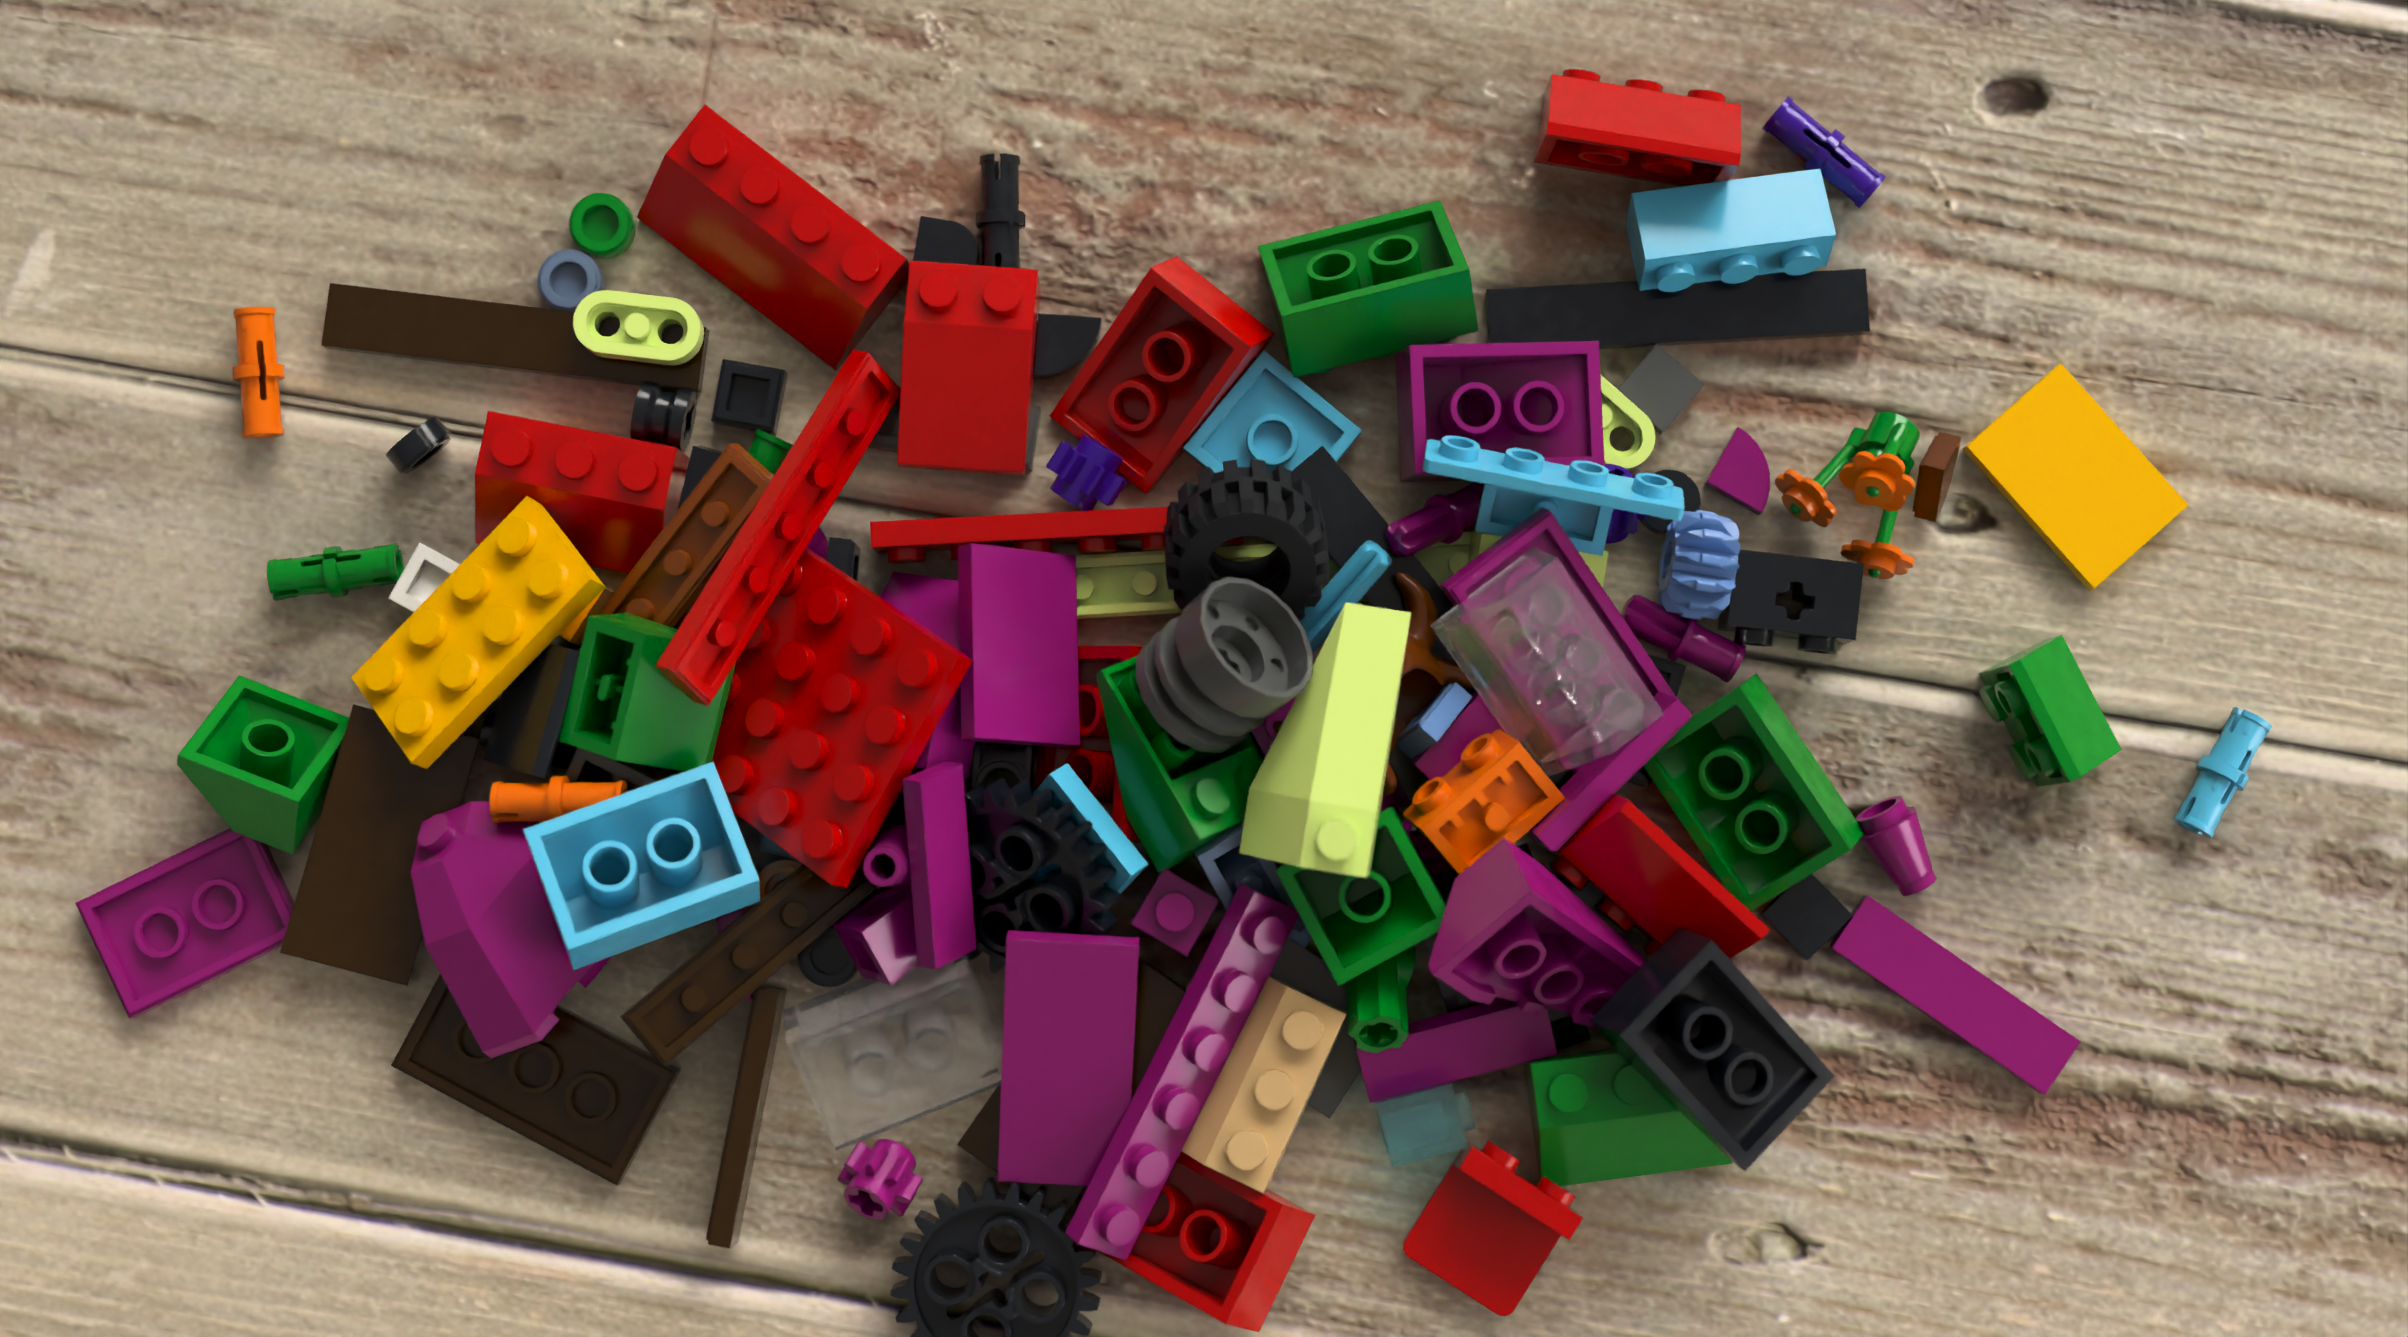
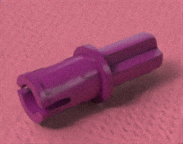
[1385,482,1484,557]
[1620,595,1746,683]

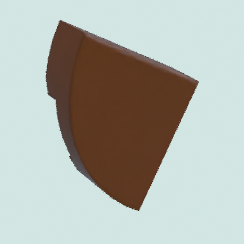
[1912,432,1961,522]

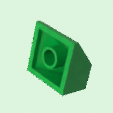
[177,675,349,854]

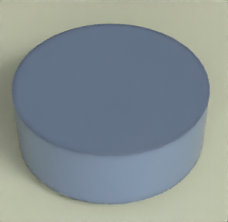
[537,249,605,312]

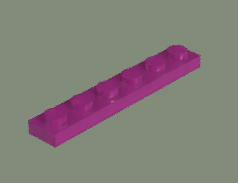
[1065,883,1299,1260]

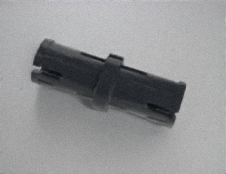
[976,153,1025,268]

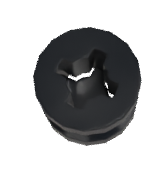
[630,381,697,452]

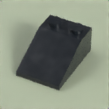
[1590,927,1835,1171]

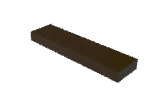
[706,985,787,1248]

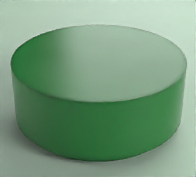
[569,193,636,259]

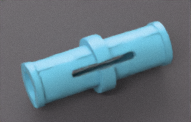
[2173,707,2272,839]

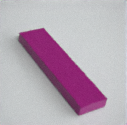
[1828,895,2081,1095]

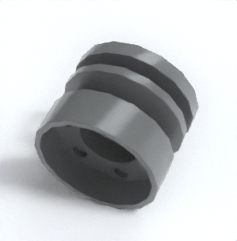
[1136,577,1313,753]

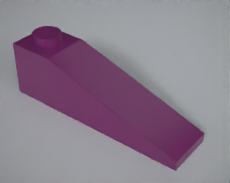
[1428,837,1647,1027]

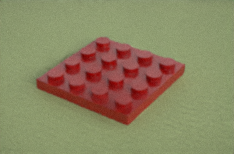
[678,547,973,888]

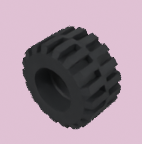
[1164,459,1329,621]

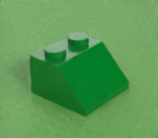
[1275,807,1446,986]

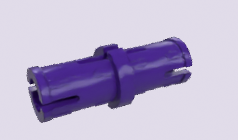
[1762,96,1886,208]

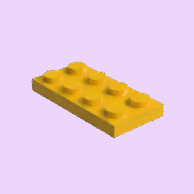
[351,496,605,769]

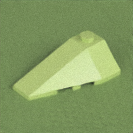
[1239,602,1411,878]

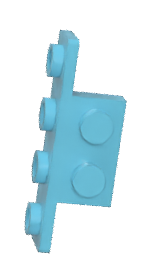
[1422,435,1685,556]

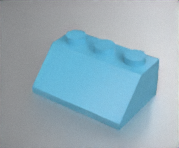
[523,762,760,970]

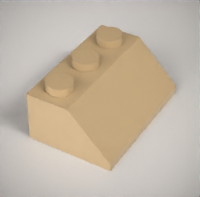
[1181,975,1348,1193]

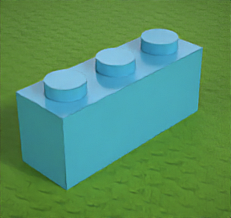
[1626,168,1836,292]

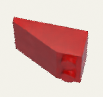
[1049,256,1274,494]
[897,260,1041,476]
[1098,1151,1315,1332]

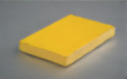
[1962,363,2188,590]

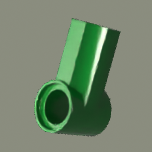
[1346,945,1416,1054]

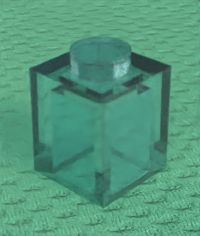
[1374,1082,1475,1167]

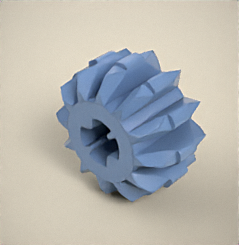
[1656,510,1741,620]

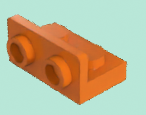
[1403,729,1565,876]

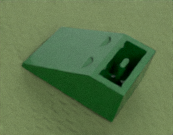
[1096,656,1264,872]

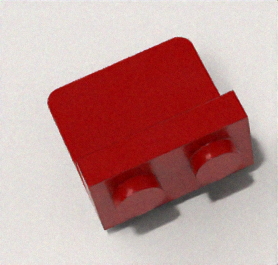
[1403,1140,1583,1316]

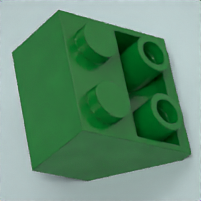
[559,613,736,771]
[1979,635,2122,786]

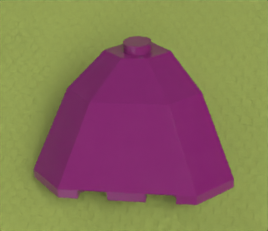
[411,802,613,1058]

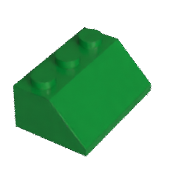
[1258,200,1479,377]
[1643,673,1865,911]
[1524,1048,1732,1186]

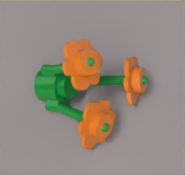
[1775,412,1920,579]

